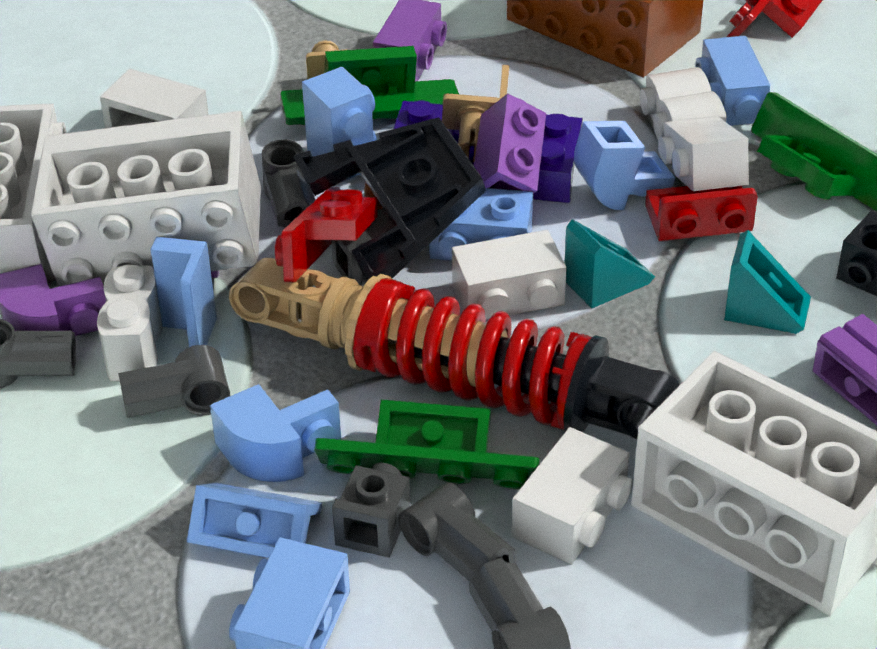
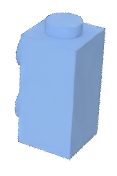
[695,35,770,126]

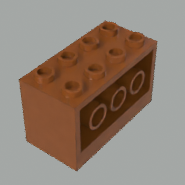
[507,0,703,78]

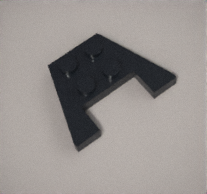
[293,117,486,281]

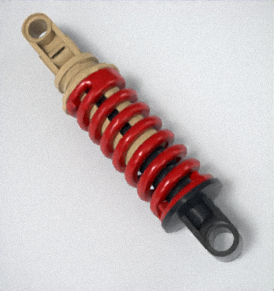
[229,258,680,439]

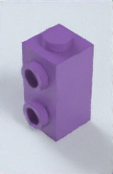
[373,0,447,81]
[474,93,546,194]

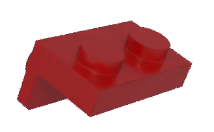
[645,186,758,241]

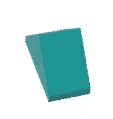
[564,219,655,309]
[724,230,811,334]

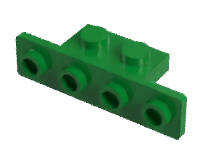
[280,46,459,126]
[751,92,877,211]
[314,399,540,489]

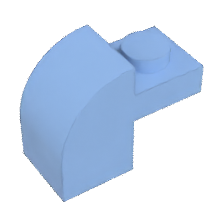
[574,121,675,210]
[210,384,341,482]

